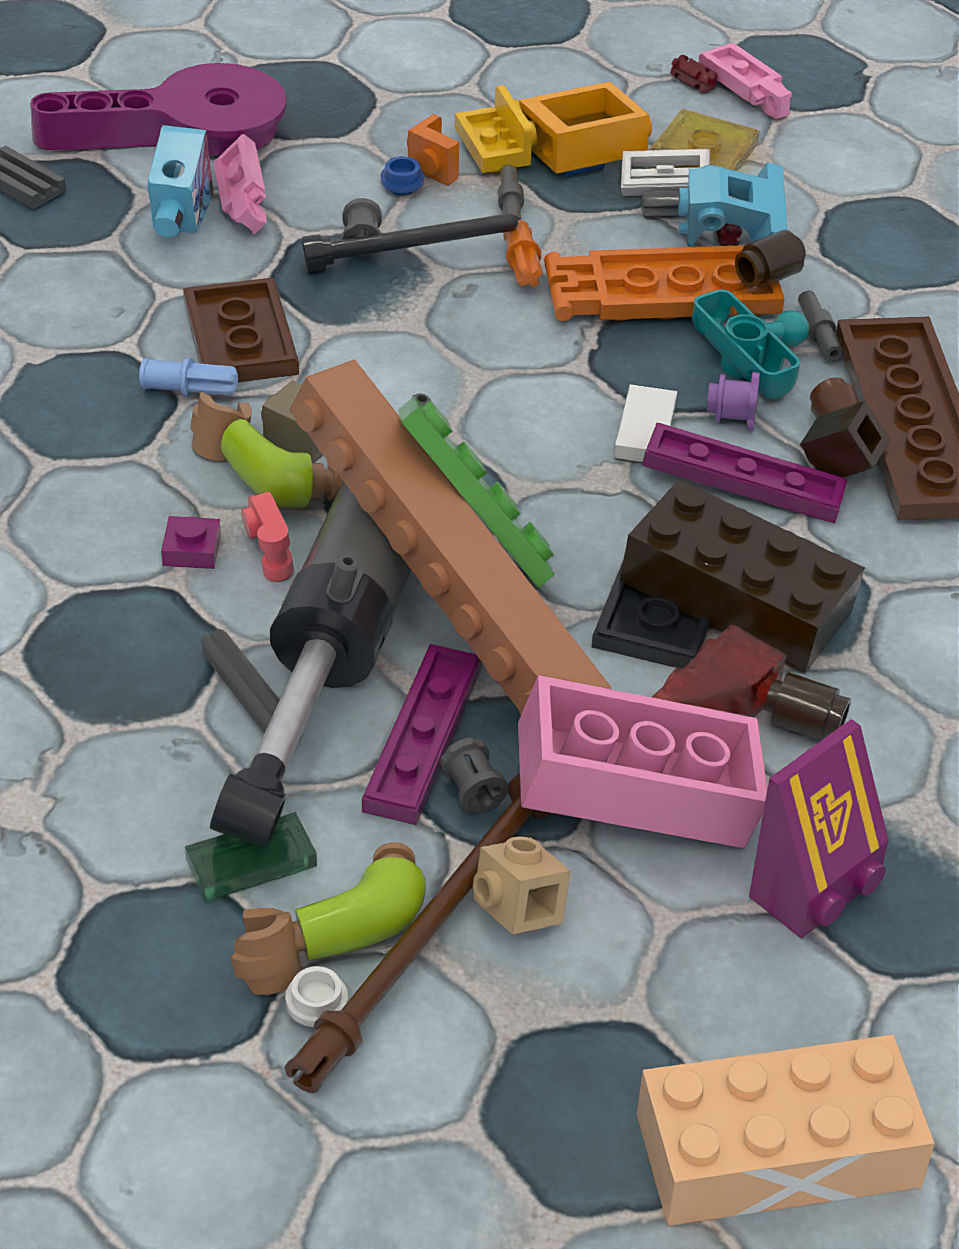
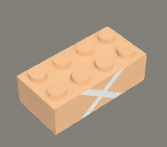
[637,1034,935,1226]

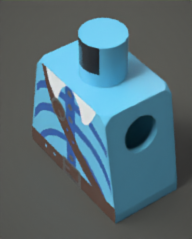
[147,125,214,237]

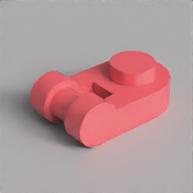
[241,491,294,582]

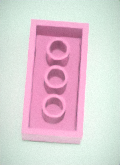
[518,675,767,848]

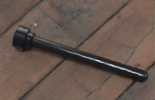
[302,213,518,273]

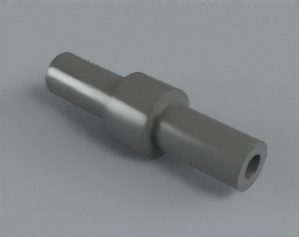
[497,165,524,220]
[798,290,843,361]

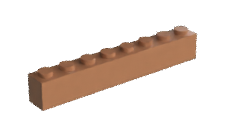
[289,359,612,715]

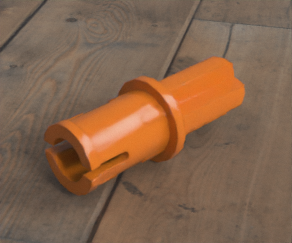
[503,220,542,288]

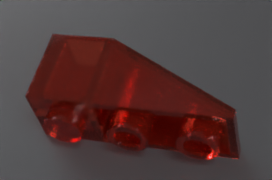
[652,624,786,718]

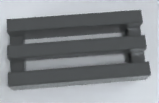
[0,145,66,210]

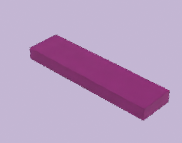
[642,422,848,524]
[362,644,482,825]

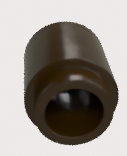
[735,230,806,288]
[764,672,851,741]

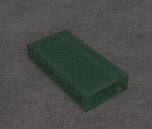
[185,812,317,902]

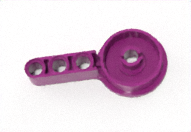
[30,63,286,156]

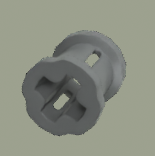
[342,198,382,257]
[440,738,509,814]

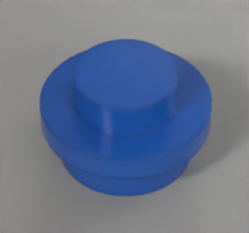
[381,156,424,196]

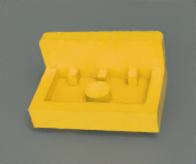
[454,85,537,173]

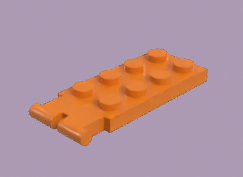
[544,245,785,321]

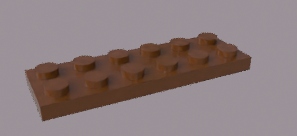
[836,316,959,520]

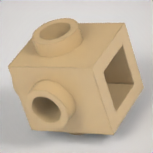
[473,837,571,935]

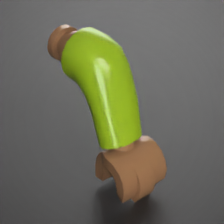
[190,392,343,508]
[231,842,426,995]

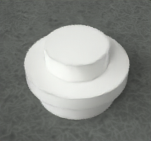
[285,966,348,1027]

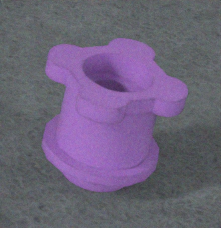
[707,372,760,431]

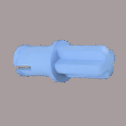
[139,358,238,397]

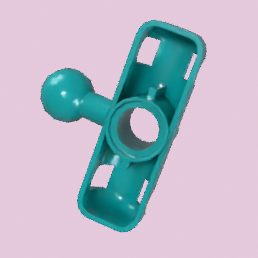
[692,289,809,400]

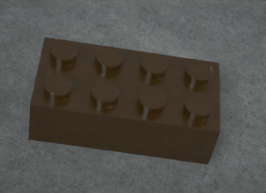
[620,479,865,673]

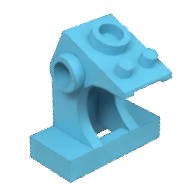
[678,162,787,247]

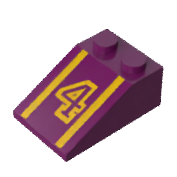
[749,719,889,939]

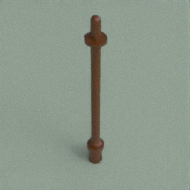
[284,774,551,1093]

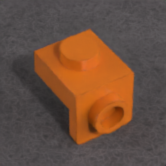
[407,114,459,186]

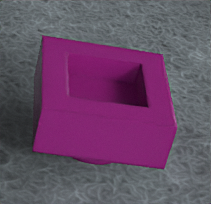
[161,516,221,569]

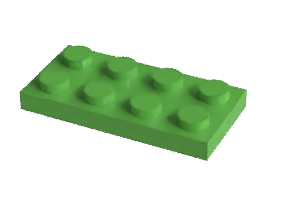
[398,396,555,588]

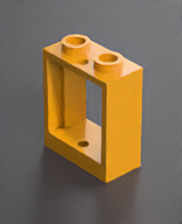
[519,82,652,174]

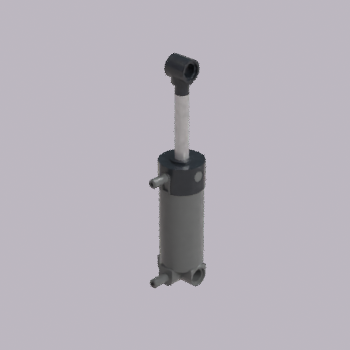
[210,393,431,849]

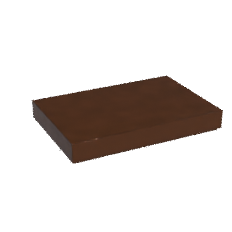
[183,278,299,382]

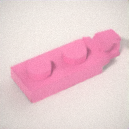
[699,42,792,119]
[213,134,267,235]

